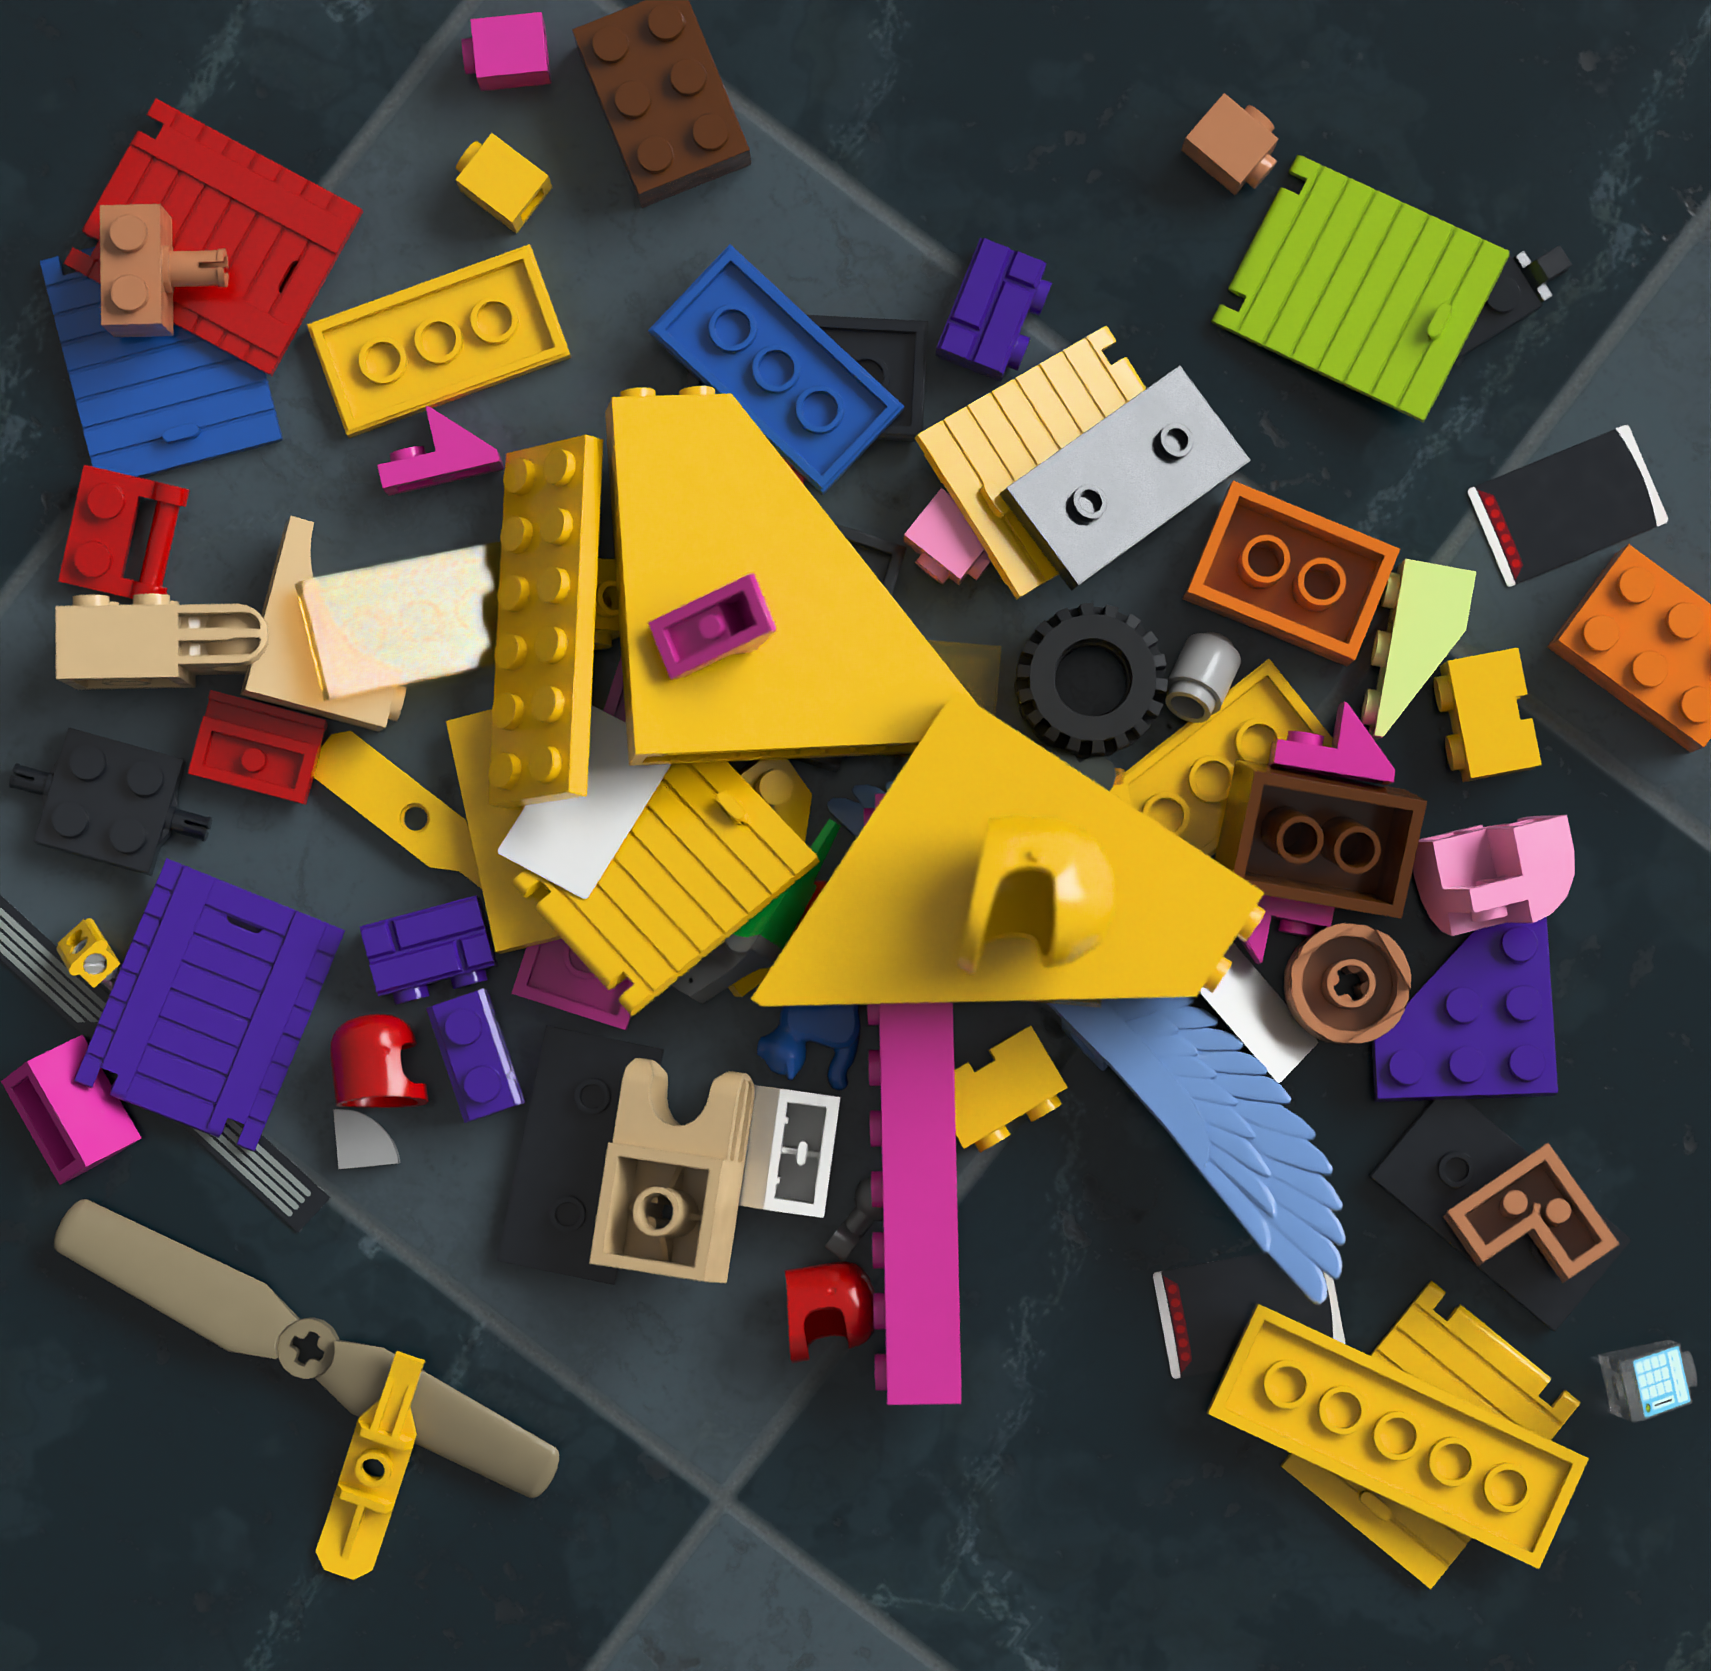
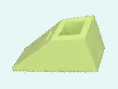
[1361,559,1476,741]

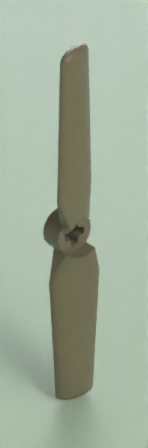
[54,1199,559,1498]

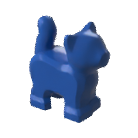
[757,1005,861,1090]

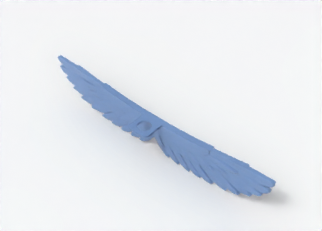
[827,782,1345,1304]

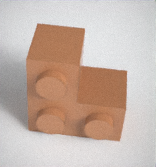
[1443,1143,1619,1283]

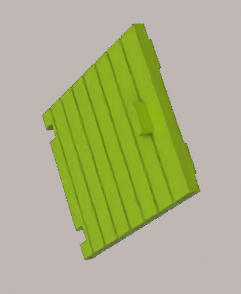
[1211,155,1510,423]

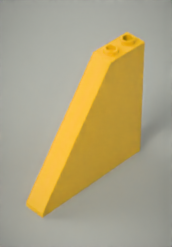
[605,386,978,766]
[751,690,1266,1007]

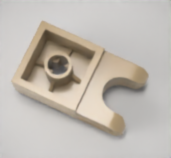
[56,594,269,690]
[590,1058,755,1283]

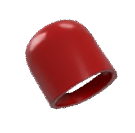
[330,1014,429,1108]
[785,1262,875,1363]

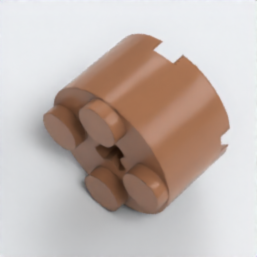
[1284,923,1411,1045]

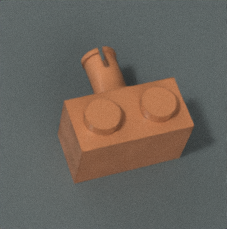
[100,204,229,337]

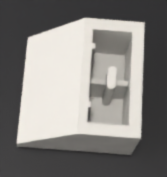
[739,1085,840,1218]

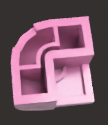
[1413,815,1575,936]

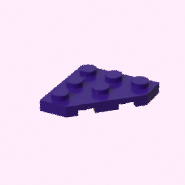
[1372,916,1558,1102]

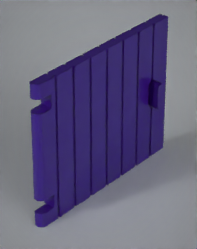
[74,858,345,1152]

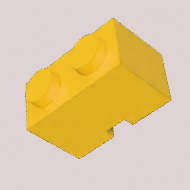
[1434,647,1542,782]
[954,1025,1068,1153]

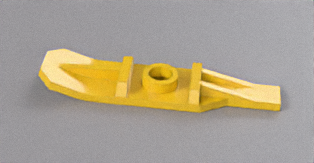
[314,731,482,889]
[315,1351,425,1580]

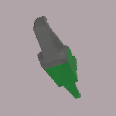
[672,819,841,1004]

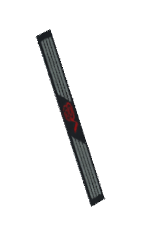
[0,895,331,1233]

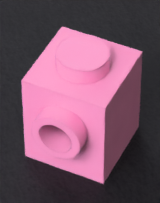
[903,488,992,585]

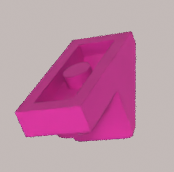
[377,406,504,496]
[648,573,777,679]
[1268,701,1395,785]
[1238,895,1335,964]

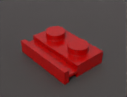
[188,690,328,805]

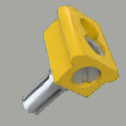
[56,918,121,991]

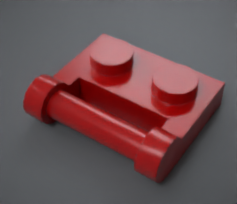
[58,465,190,599]

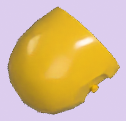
[957,815,1115,974]

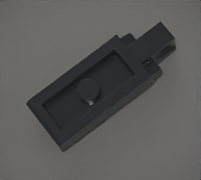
[1428,245,1572,360]

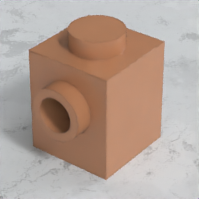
[1181,93,1279,195]

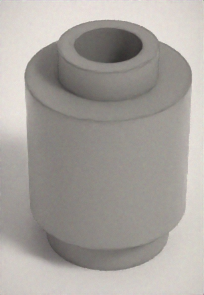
[1165,632,1241,723]

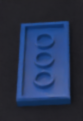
[648,244,904,496]

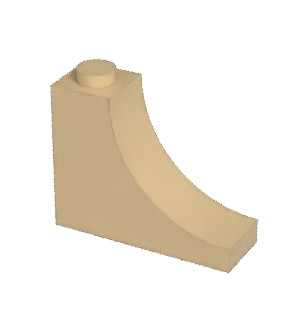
[240,516,406,732]

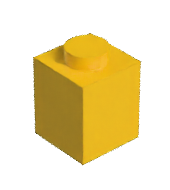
[455,133,552,234]

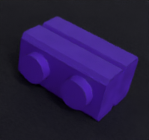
[935,238,1052,381]
[360,895,498,1005]
[426,989,526,1123]

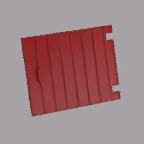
[63,98,364,377]

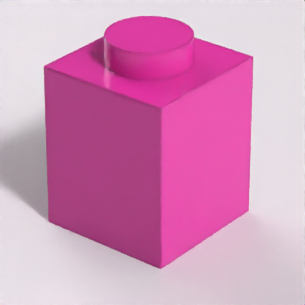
[462,12,551,91]

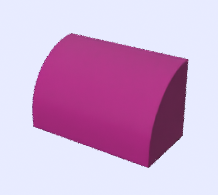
[1,1034,141,1185]

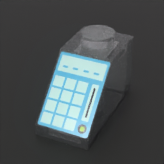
[1599,1340,1697,1423]

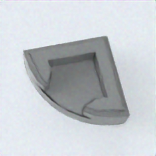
[333,1109,400,1169]

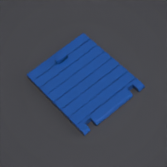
[40,246,283,478]

